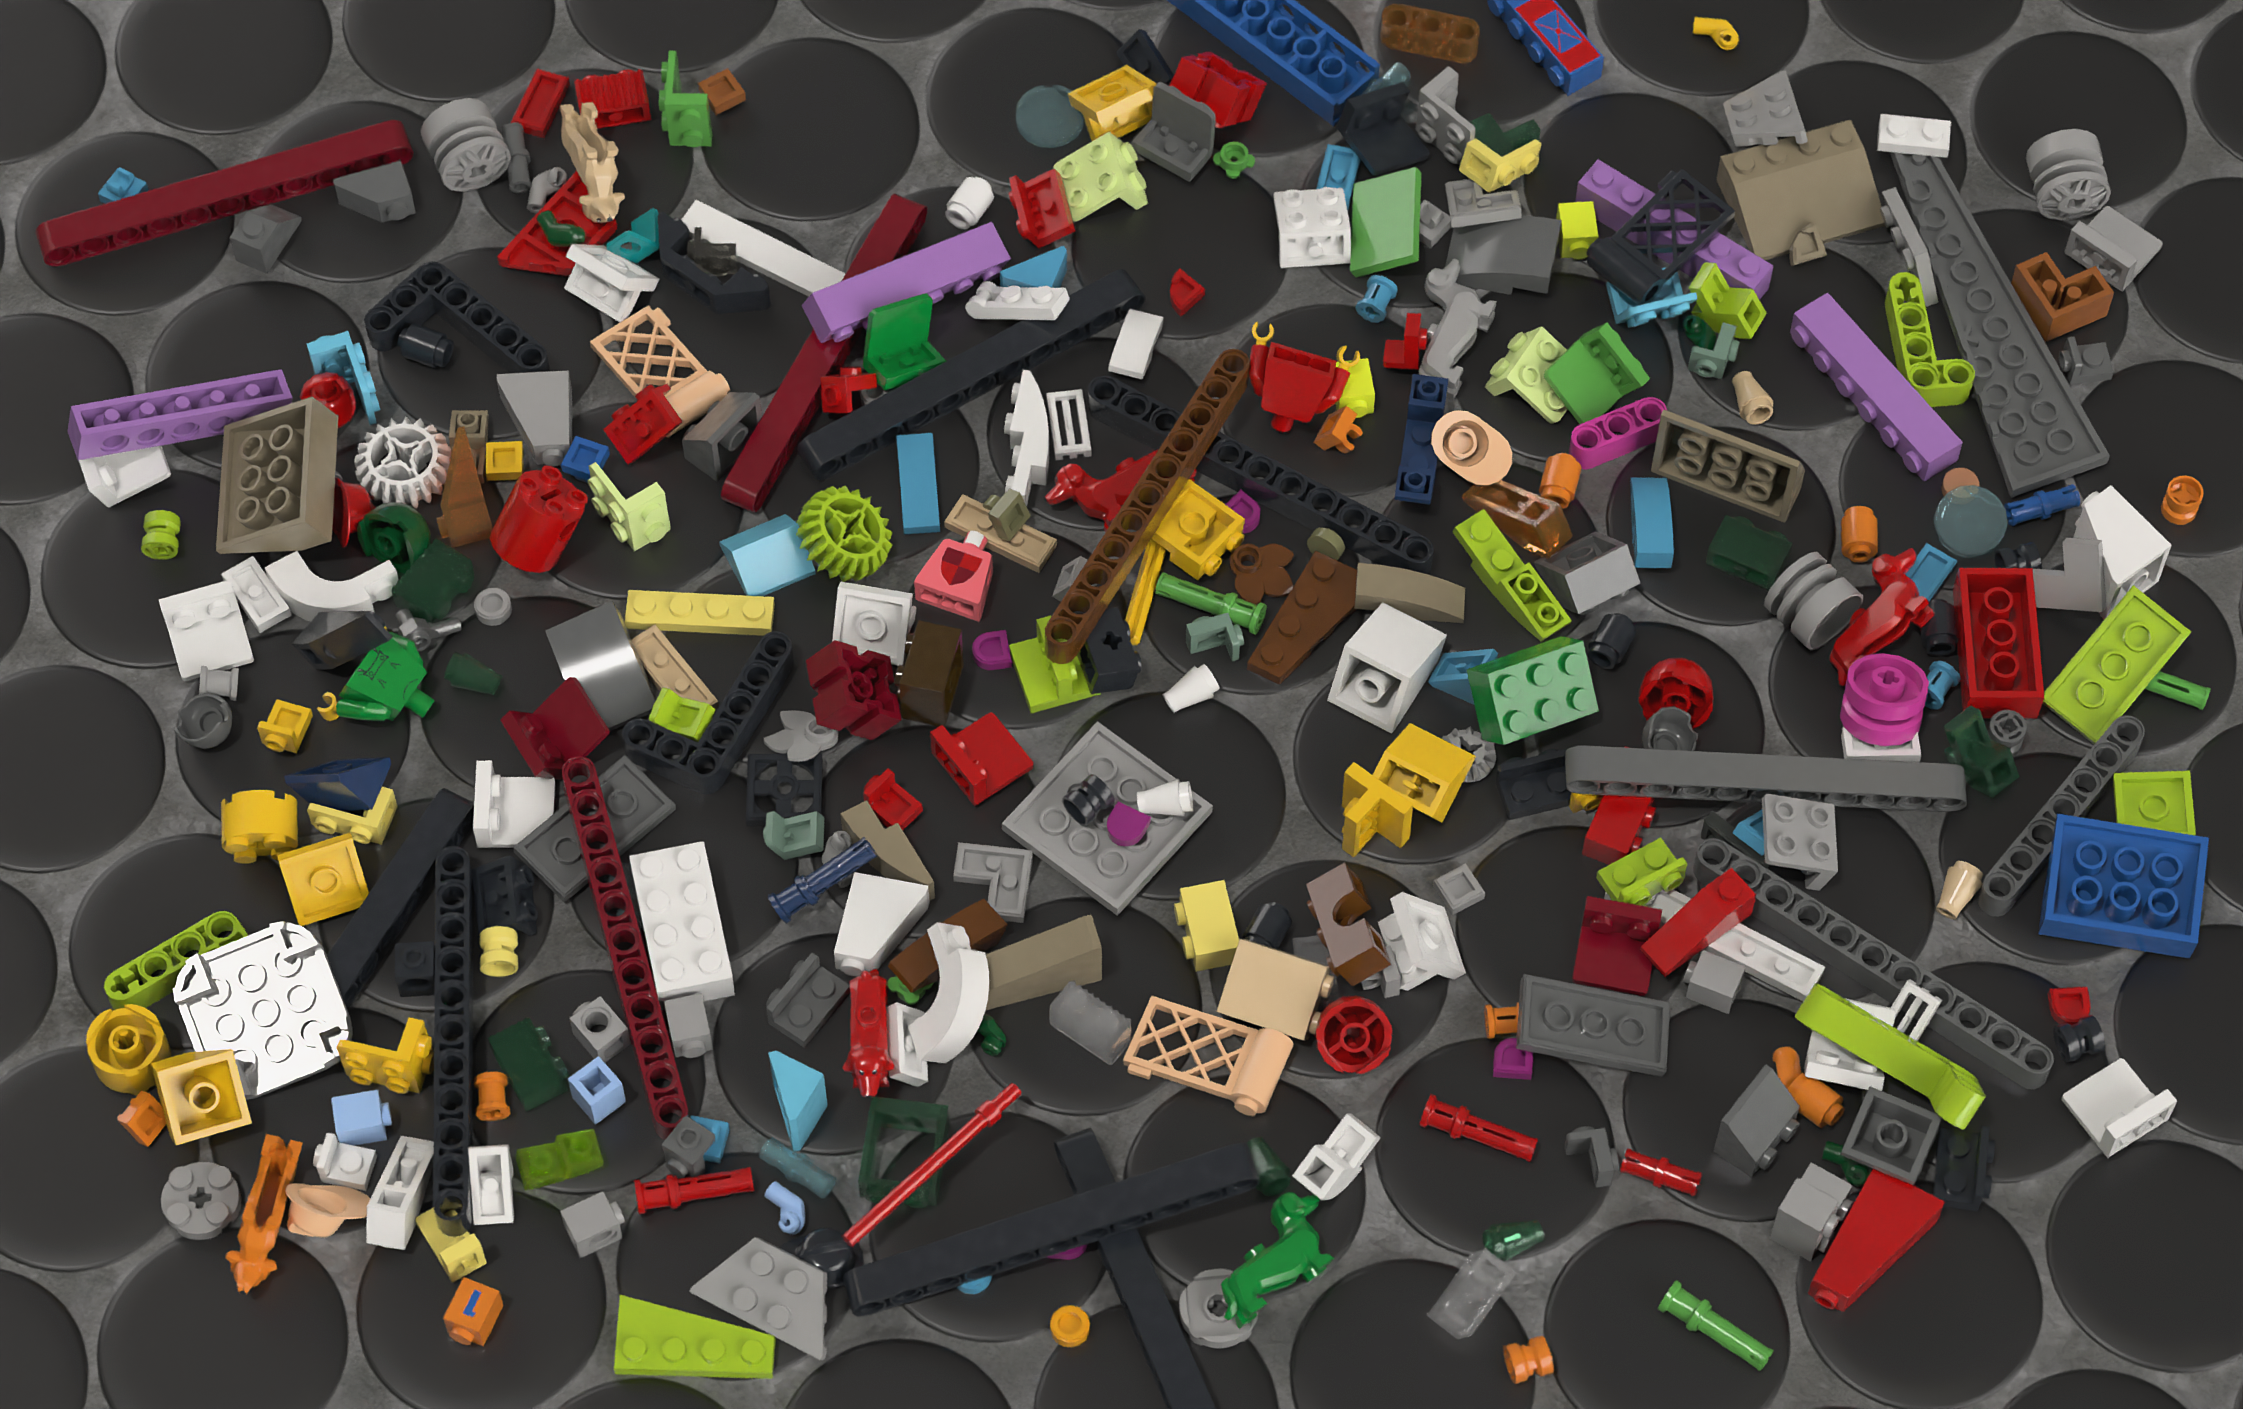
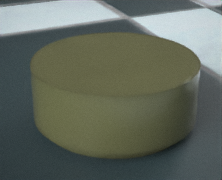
[1307,528,1345,560]

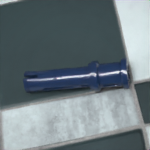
[768,837,878,924]

